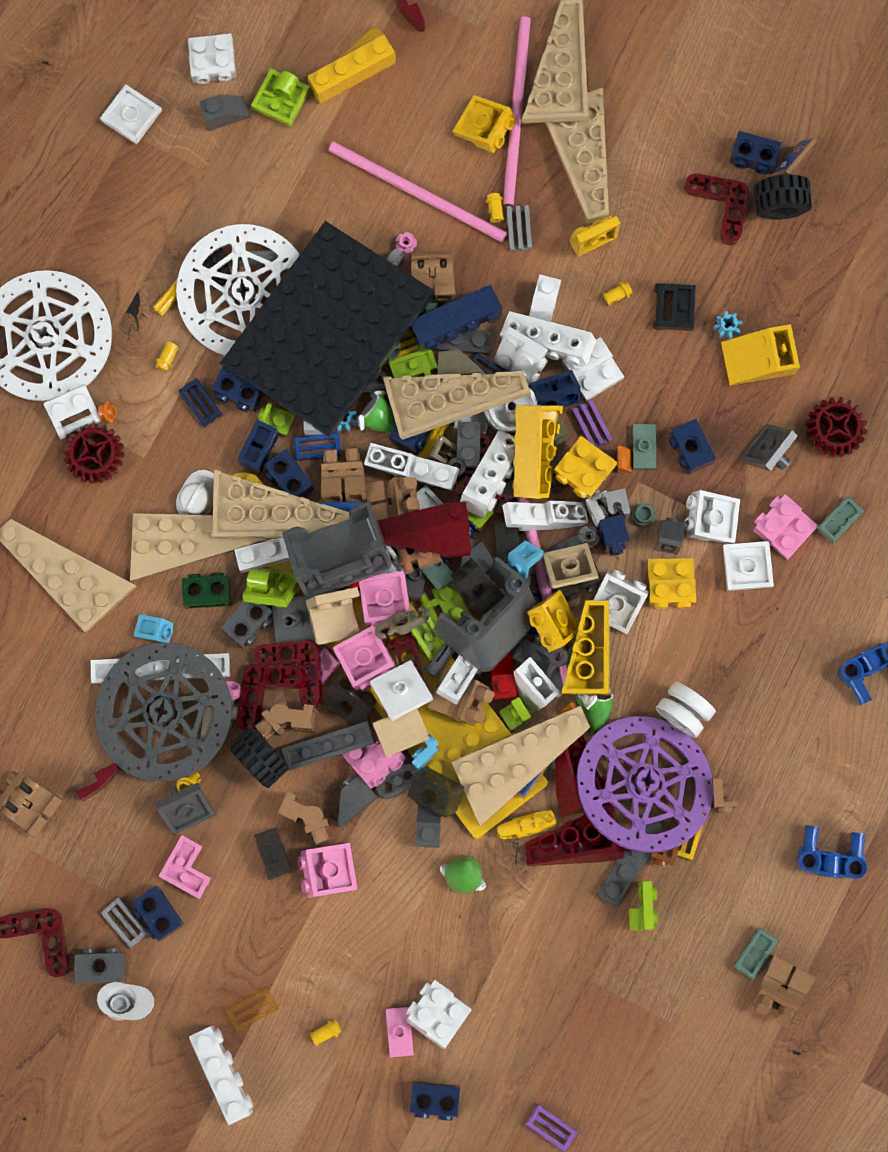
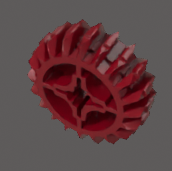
[806,397,867,458]
[63,423,125,484]

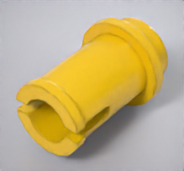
[485,193,504,223]
[602,281,633,306]
[155,341,179,372]
[177,772,201,791]
[310,1019,342,1046]

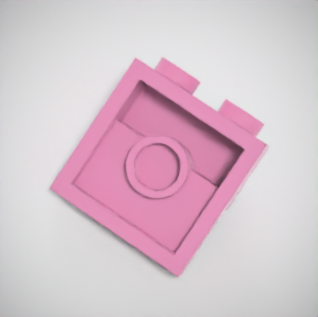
[753,494,818,560]
[359,571,411,628]
[333,625,397,692]
[342,726,406,789]
[297,843,357,898]

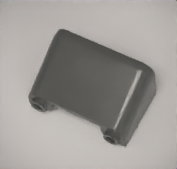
[282,501,392,597]

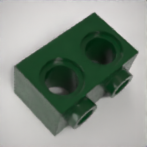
[182,572,231,609]

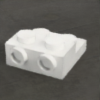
[188,34,237,84]
[493,327,548,386]
[562,337,624,401]
[684,490,740,544]
[594,570,649,634]
[406,980,472,1049]

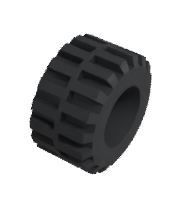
[754,174,812,220]
[229,726,289,788]

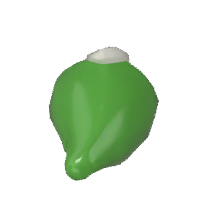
[356,390,396,433]
[576,690,614,735]
[440,855,486,894]

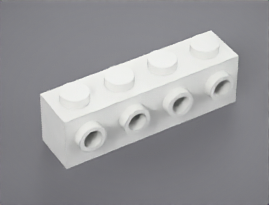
[500,311,596,366]
[460,429,515,518]
[189,1025,254,1125]

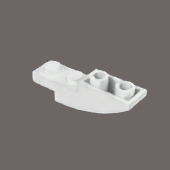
[364,443,459,491]
[502,501,589,531]

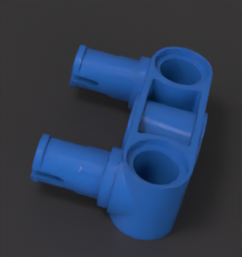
[838,642,888,706]
[796,825,867,879]

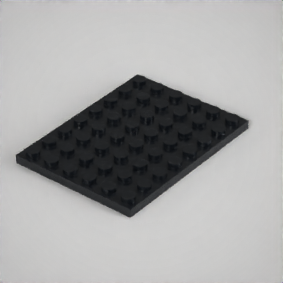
[220,221,435,438]

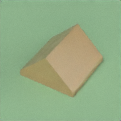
[543,543,598,589]
[372,709,430,757]

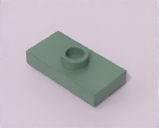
[633,424,656,470]
[816,496,865,544]
[415,561,458,591]
[733,927,779,980]

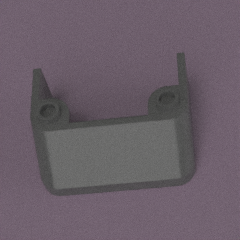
[433,557,537,672]

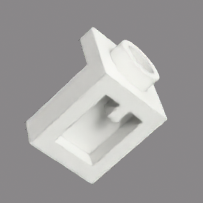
[585,490,607,528]

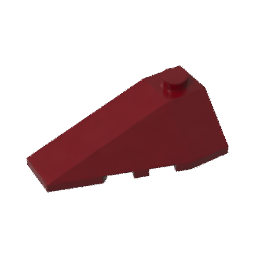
[378,502,471,558]
[555,735,612,817]
[525,806,625,867]

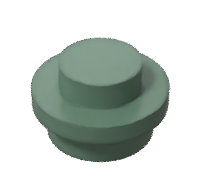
[632,503,655,526]

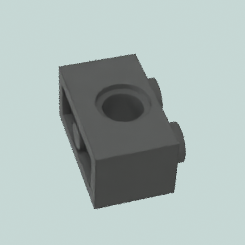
[75,948,126,984]

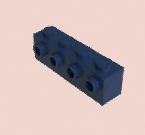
[409,284,502,351]

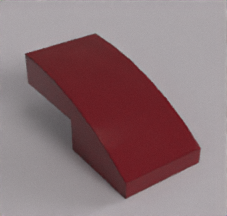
[394,0,425,32]
[76,763,120,801]

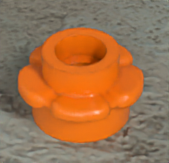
[98,401,117,423]

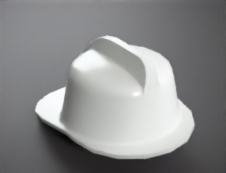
[176,470,214,515]
[97,982,154,1021]

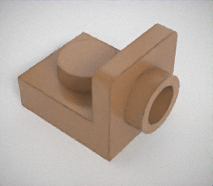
[711,779,738,813]

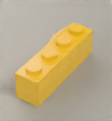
[308,26,396,104]
[512,405,563,499]
[561,600,610,696]

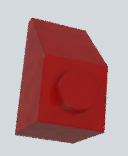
[490,654,517,702]

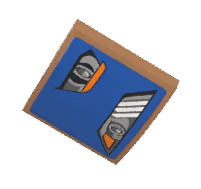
[770,138,817,177]

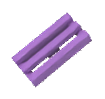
[572,400,612,448]
[525,1104,578,1152]

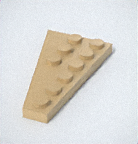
[522,0,588,123]
[545,88,609,224]
[383,371,531,440]
[212,470,351,538]
[130,513,269,582]
[0,519,137,633]
[452,705,590,826]

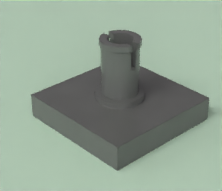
[740,424,798,471]
[272,595,315,643]
[155,782,215,836]

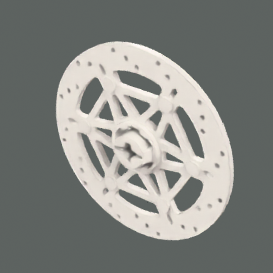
[176,224,299,356]
[0,270,112,401]

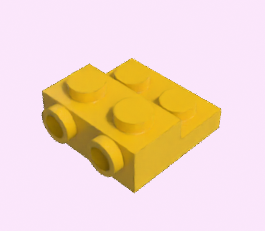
[452,95,515,153]
[570,216,621,257]
[553,436,618,500]
[647,558,696,609]
[527,590,579,652]

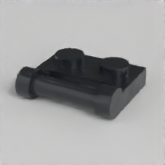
[653,283,696,331]

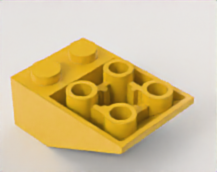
[721,324,800,386]

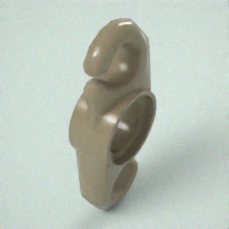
[375,607,430,639]

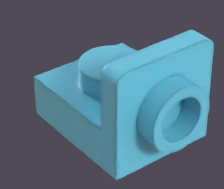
[507,541,544,580]
[134,614,174,643]
[412,734,439,770]

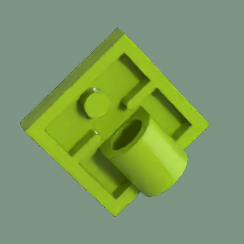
[251,68,310,127]
[243,568,300,607]
[629,881,658,930]

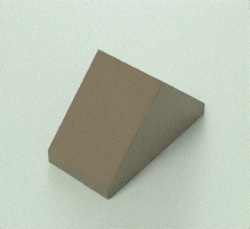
[430,435,463,475]

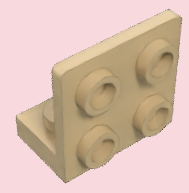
[306,587,359,645]

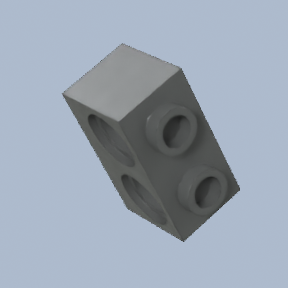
[221,602,273,649]

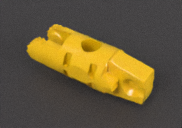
[497,810,556,840]

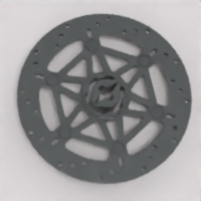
[95,642,232,782]

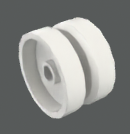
[483,388,537,434]
[656,682,716,738]

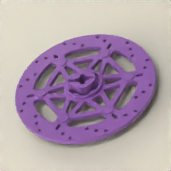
[577,716,713,853]

